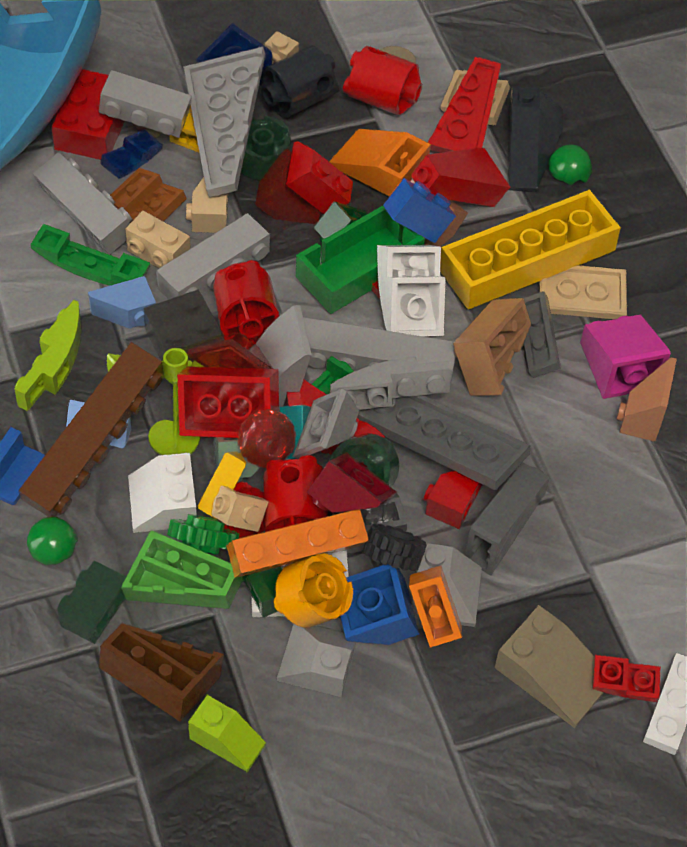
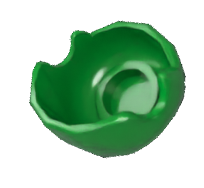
[549,145,592,185]
[27,517,78,565]

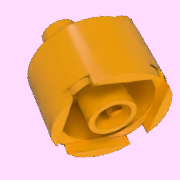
[274,553,353,628]

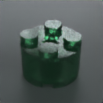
[241,116,291,184]
[329,433,399,487]

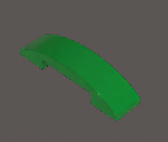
[30,224,150,285]

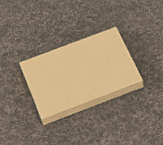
[539,266,627,319]

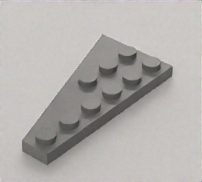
[184,47,265,197]

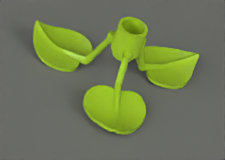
[107,348,246,455]

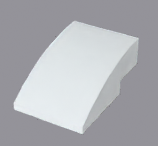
[377,245,445,337]

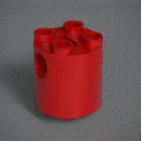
[343,45,423,115]
[213,260,279,346]
[264,455,328,532]

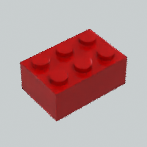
[52,69,125,161]
[177,366,280,439]

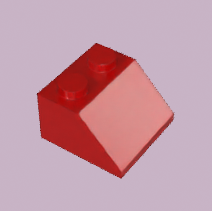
[286,141,353,214]

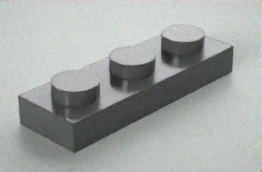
[523,291,561,378]

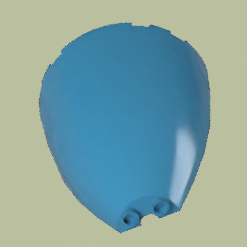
[0,0,102,170]

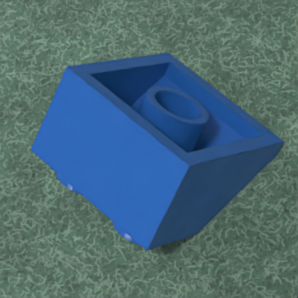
[340,564,419,645]

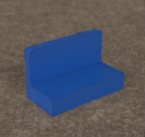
[0,427,45,505]

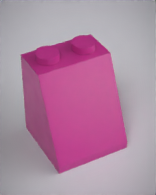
[580,314,671,399]

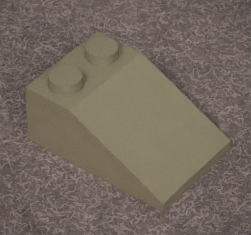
[494,605,604,728]

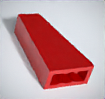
[411,148,510,207]

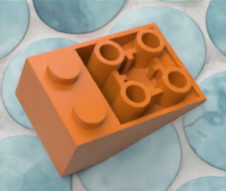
[329,129,431,197]

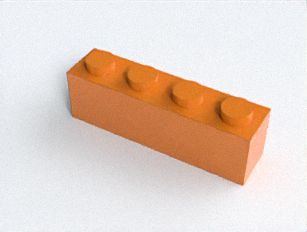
[227,510,369,578]

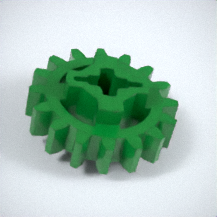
[167,514,239,554]

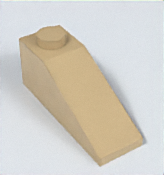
[186,177,228,233]

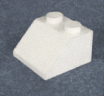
[128,453,196,533]

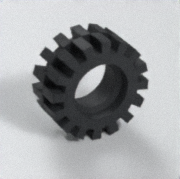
[362,524,427,571]

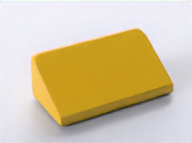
[198,451,246,519]

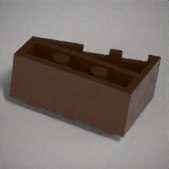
[99,623,224,721]

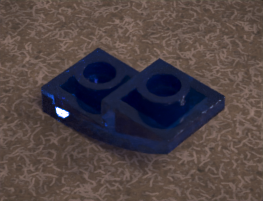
[100,130,163,179]

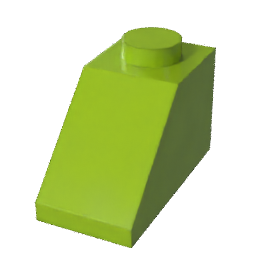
[188,695,266,772]

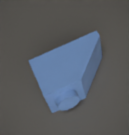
[88,276,157,329]

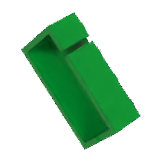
[296,206,425,314]

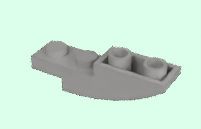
[330,356,451,410]

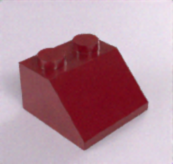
[307,453,397,513]

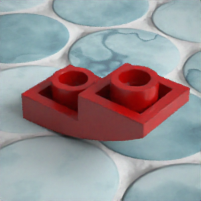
[593,655,661,702]

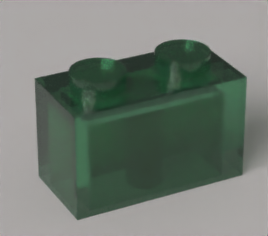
[57,560,127,644]

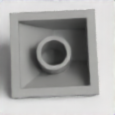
[293,389,359,459]
[412,543,482,627]
[277,624,357,697]

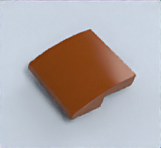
[110,168,186,223]

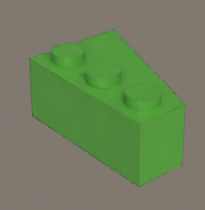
[121,530,243,609]

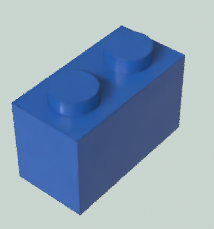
[383,178,456,243]

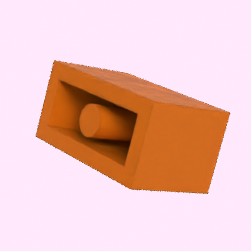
[409,565,462,647]

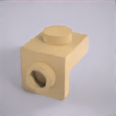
[211,485,268,532]

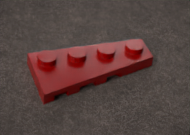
[427,57,501,153]

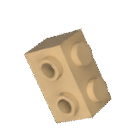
[125,211,191,268]

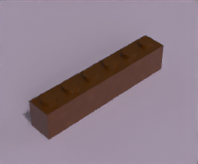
[19,342,164,517]

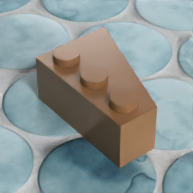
[453,298,531,396]

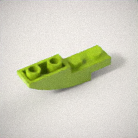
[14,299,81,411]

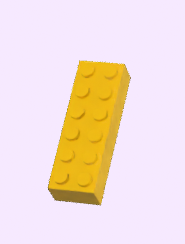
[440,190,621,310]

